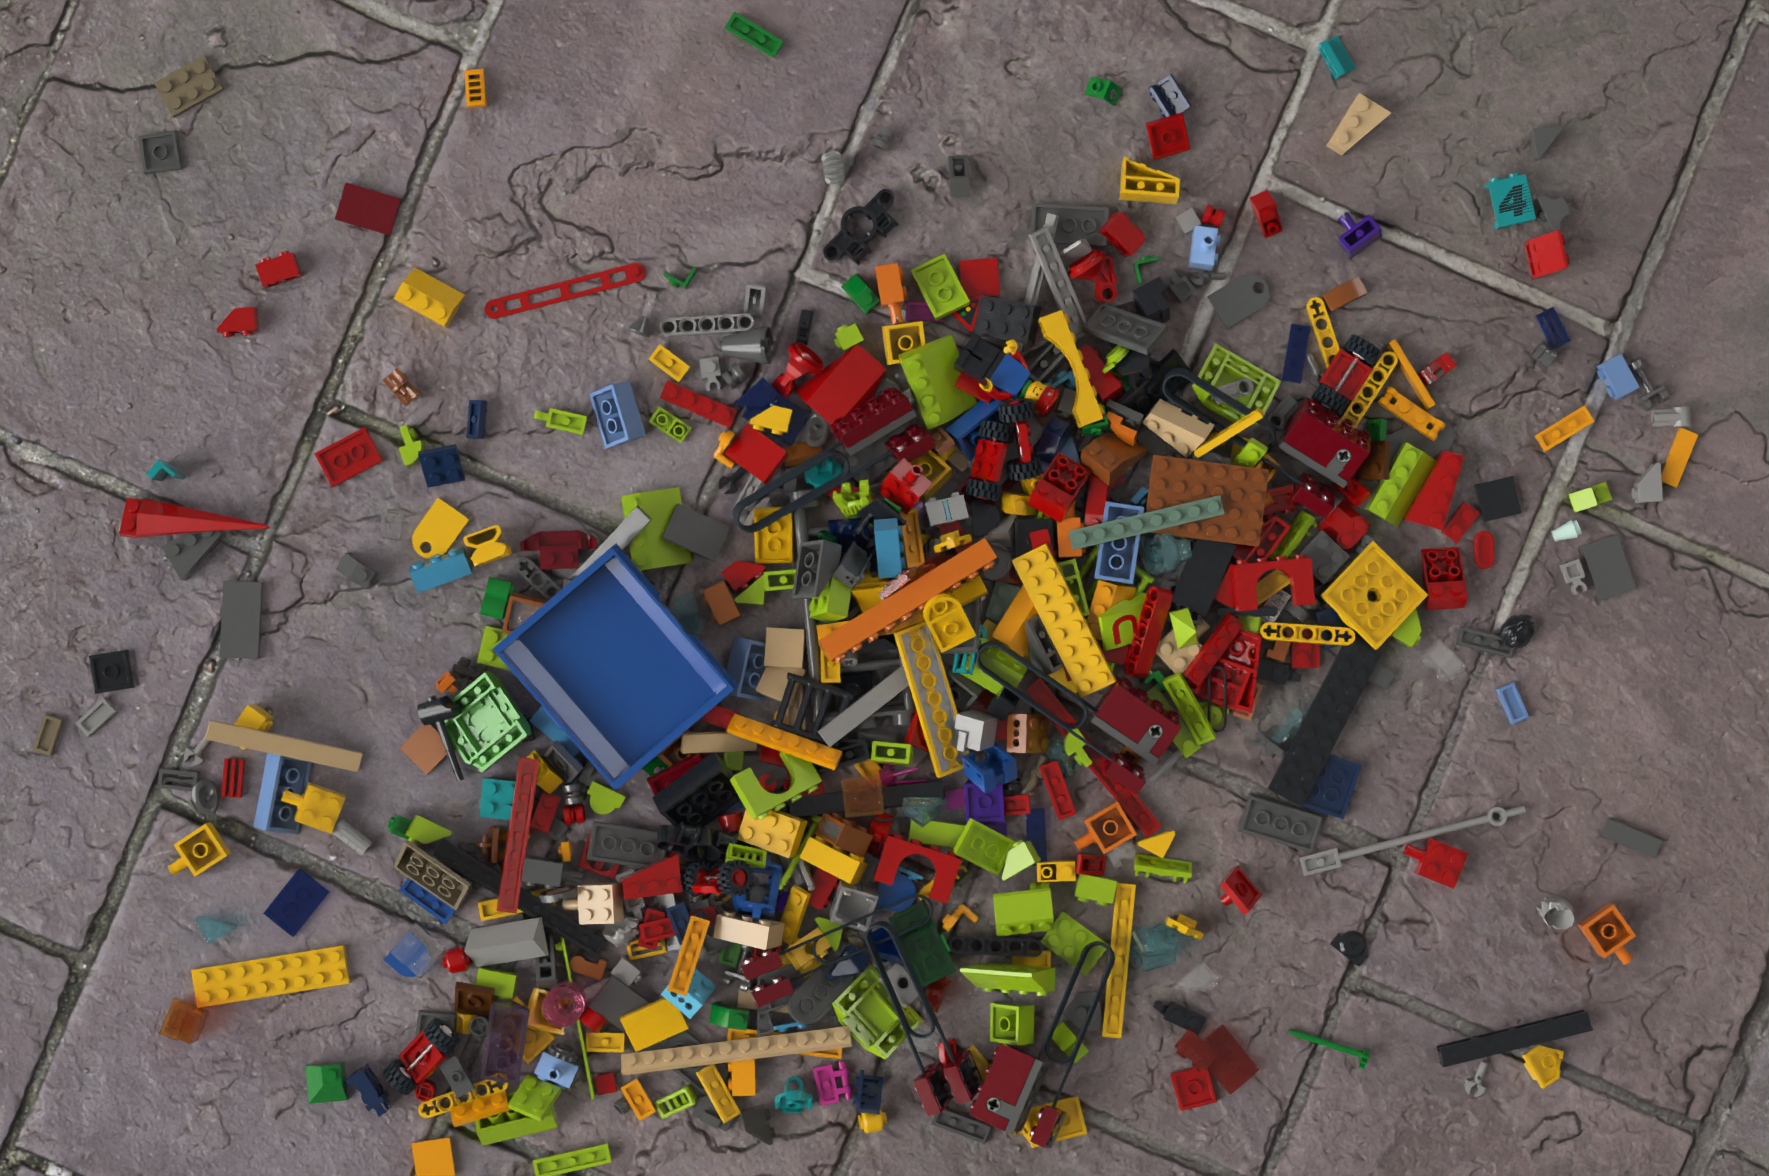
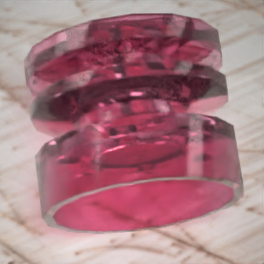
[542,981,587,1028]

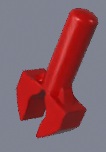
[758,773,777,792]

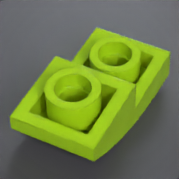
[648,406,691,444]

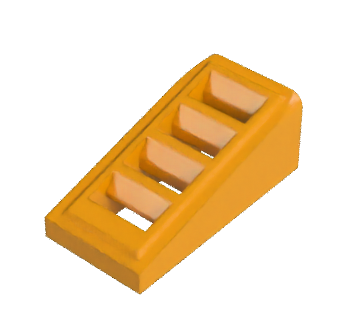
[464,69,487,109]

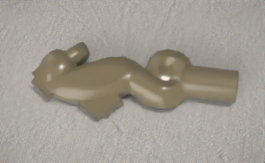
[1021,755,1047,800]
[843,928,876,968]

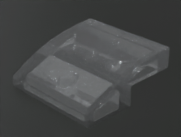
[390,923,447,978]

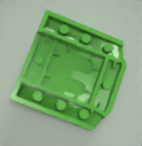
[445,671,531,773]

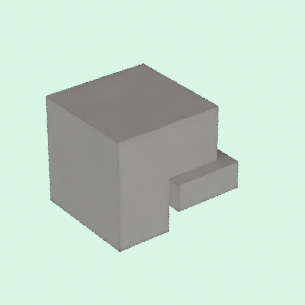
[955,709,998,752]

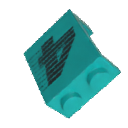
[1484,172,1536,230]

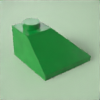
[306,1061,348,1104]

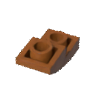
[1322,276,1368,312]
[783,442,823,466]

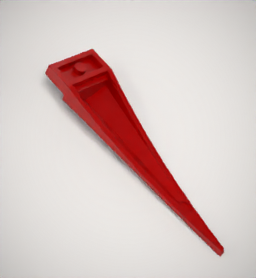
[119,498,269,538]

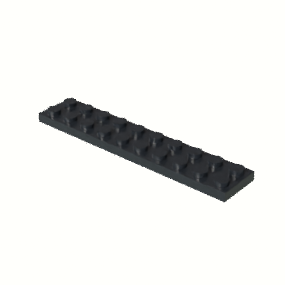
[1267,629,1391,807]

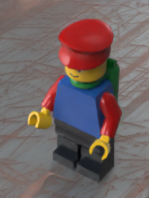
[954,333,1060,417]

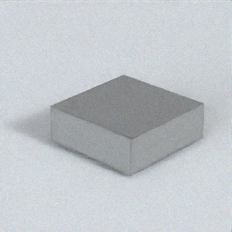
[1175,208,1202,234]

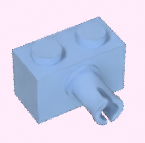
[1188,226,1220,271]
[534,1049,580,1089]

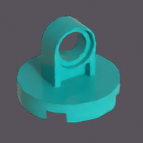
[804,457,842,489]
[775,1076,813,1114]

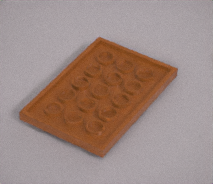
[1145,455,1269,547]

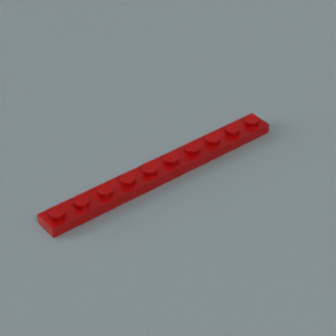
[1025,677,1162,838]

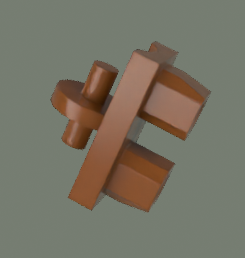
[383,368,420,407]
[476,827,508,863]

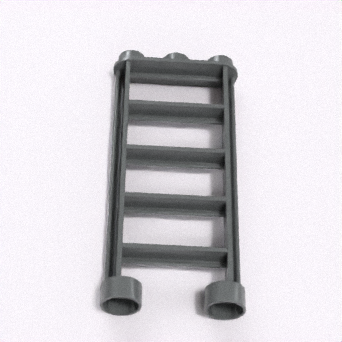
[790,483,916,729]

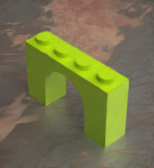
[730,752,822,821]

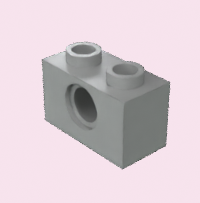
[877,962,918,1008]

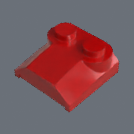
[1316,500,1371,552]

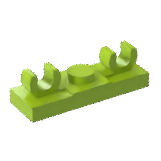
[1269,510,1317,560]
[1134,854,1192,883]

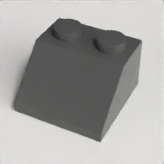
[946,661,984,712]

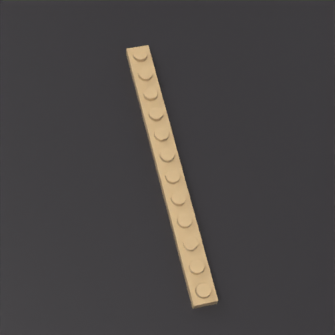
[621,1026,852,1075]

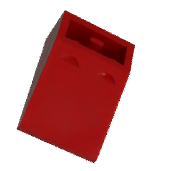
[1524,230,1570,280]
[1027,452,1092,523]
[1421,547,1468,611]

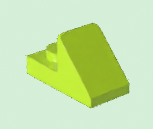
[1568,482,1612,512]
[1052,1022,1089,1063]

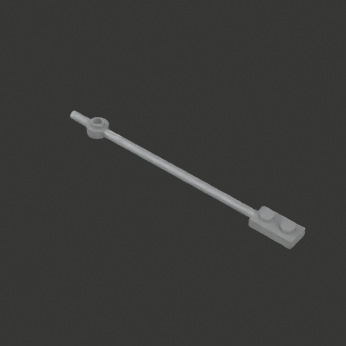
[1299,806,1526,876]

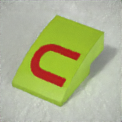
[1098,592,1146,650]

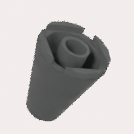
[719,326,774,365]

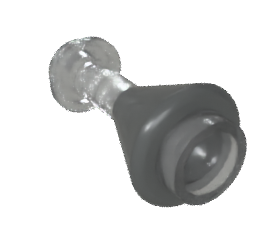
[628,297,658,341]

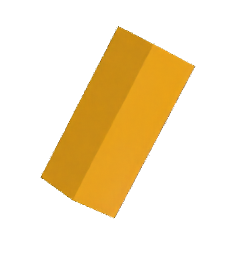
[990,585,1038,657]

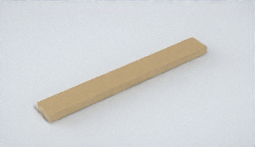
[205,720,362,772]

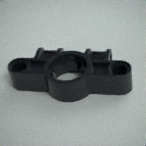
[823,189,899,266]
[657,821,750,862]

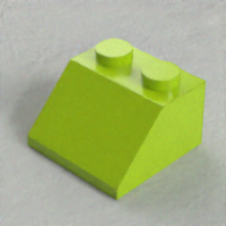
[990,1003,1034,1046]

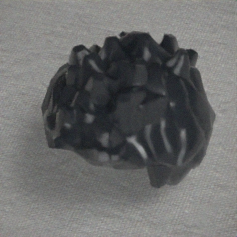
[1499,615,1535,648]

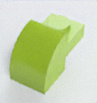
[399,425,424,467]
[1064,728,1093,767]

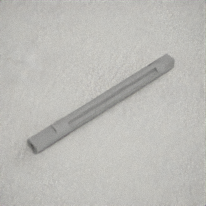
[1016,213,1059,353]

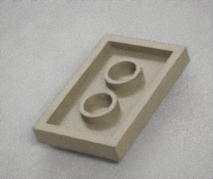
[154,56,224,118]

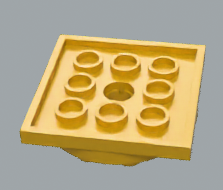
[1320,541,1428,650]

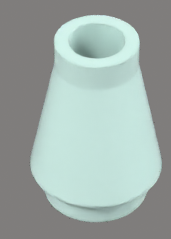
[1551,520,1582,542]

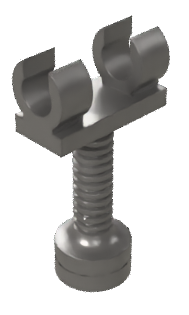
[1627,358,1670,411]
[722,944,755,993]

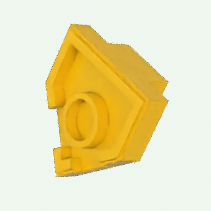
[933,530,972,554]
[1165,913,1204,940]
[1522,1045,1564,1089]

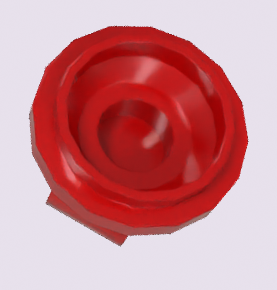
[1067,249,1119,303]
[771,342,824,398]

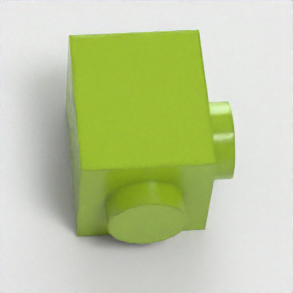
[833,323,864,352]

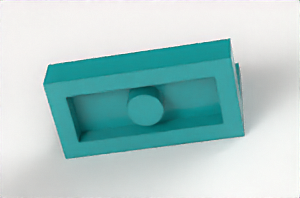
[1317,35,1356,80]
[146,460,185,481]

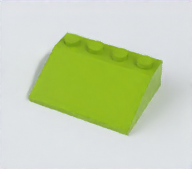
[898,334,977,430]
[621,487,692,571]
[960,962,1055,996]

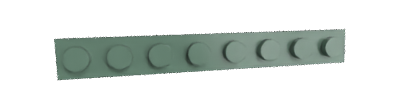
[1068,495,1225,550]

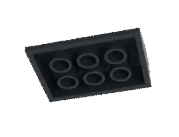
[652,752,741,827]

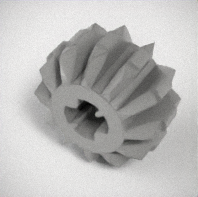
[822,151,844,184]

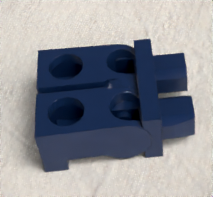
[345,1063,391,1117]

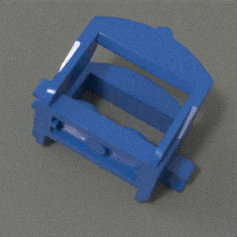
[731,853,782,919]

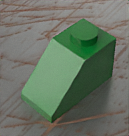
[841,274,880,315]
[709,1003,750,1031]

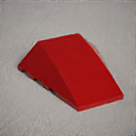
[794,344,887,424]
[1186,629,1262,714]

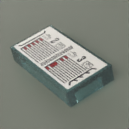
[1255,589,1292,627]

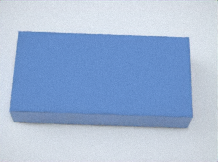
[1495,682,1529,725]

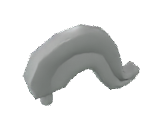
[799,859,815,891]

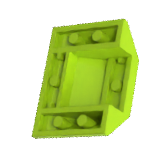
[1192,343,1281,424]
[832,964,923,1060]

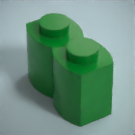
[480,577,515,620]

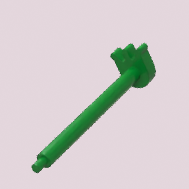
[1288,1029,1370,1069]

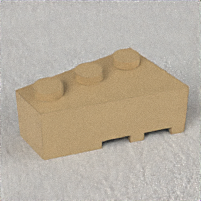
[1326,93,1391,156]

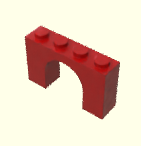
[1231,554,1315,611]
[873,832,962,904]

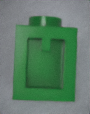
[1142,669,1168,693]

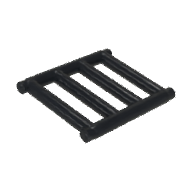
[771,672,855,748]

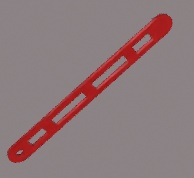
[485,263,646,319]

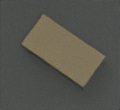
[32,714,64,756]

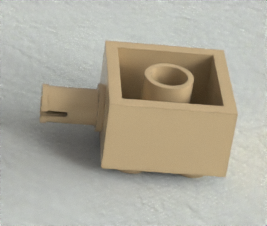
[1155,619,1211,674]
[562,882,624,924]

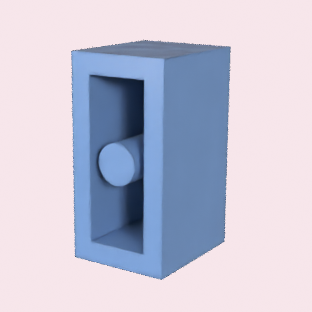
[1596,354,1639,400]

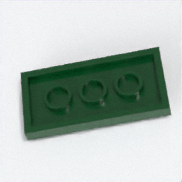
[888,901,957,988]

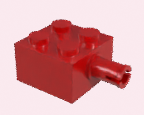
[877,458,933,515]
[1403,838,1468,889]

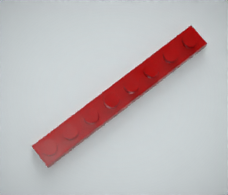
[497,757,540,914]

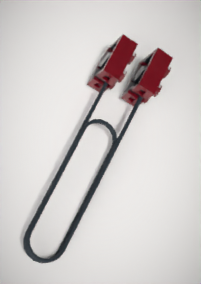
[740,894,933,1008]
[865,921,983,1116]

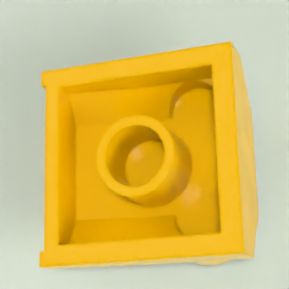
[525,988,572,1035]

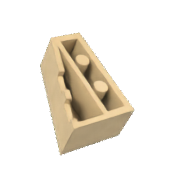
[1142,399,1214,458]
[713,911,785,950]

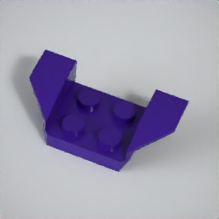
[964,779,1007,837]

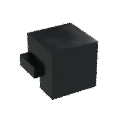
[1133,276,1170,323]

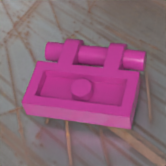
[813,1060,853,1106]

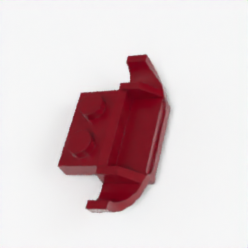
[520,530,597,570]

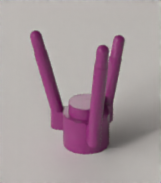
[879,764,927,786]

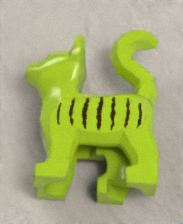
[833,479,875,527]

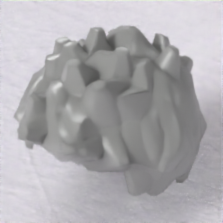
[1537,897,1575,930]
[603,915,640,948]

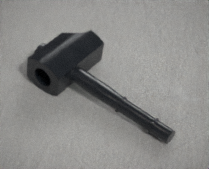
[417,695,464,781]

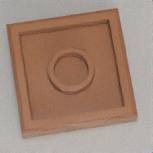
[400,724,454,775]

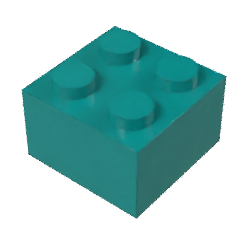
[479,777,516,820]

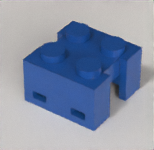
[962,742,1018,793]

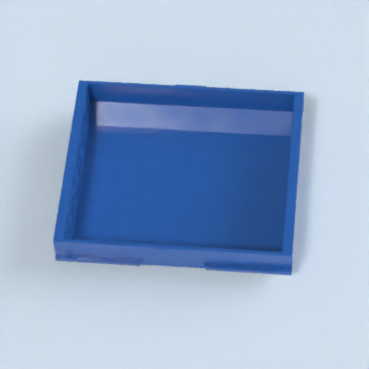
[493,543,738,790]

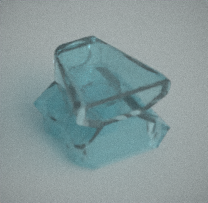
[1143,532,1192,575]
[1130,925,1180,972]

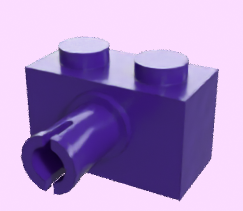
[1338,212,1382,259]

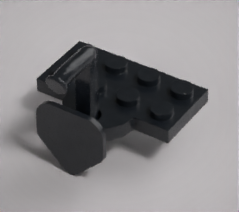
[1105,340,1191,424]

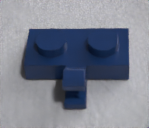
[666,902,706,945]

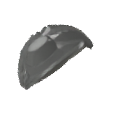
[805,409,832,447]
[190,779,220,817]

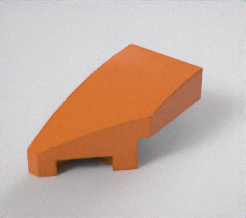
[1107,411,1137,446]

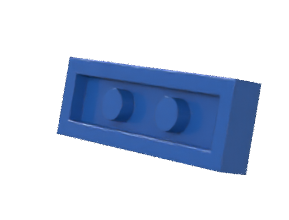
[399,878,456,924]

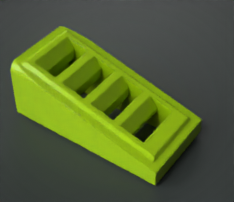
[725,843,767,868]
[654,1084,699,1119]

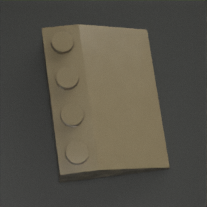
[393,840,473,910]

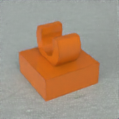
[435,670,458,694]

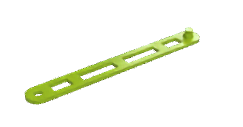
[555,936,595,1101]

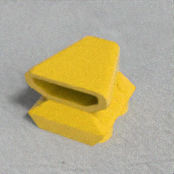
[463,525,512,567]
[851,568,891,613]

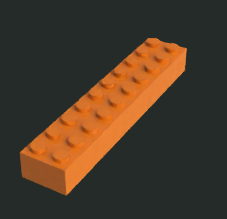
[818,538,997,664]

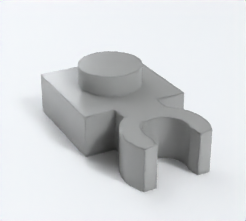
[699,356,721,392]
[1559,559,1587,595]

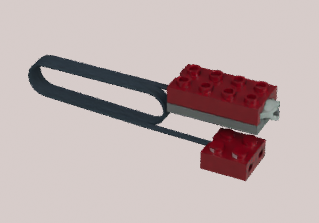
[732,387,936,533]

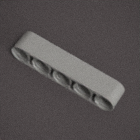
[660,313,755,337]

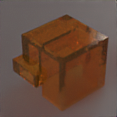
[159,997,209,1044]

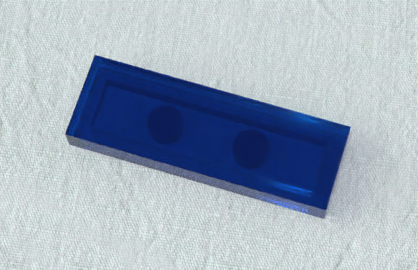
[1281,324,1310,384]
[1025,808,1047,866]

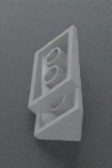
[464,917,549,967]

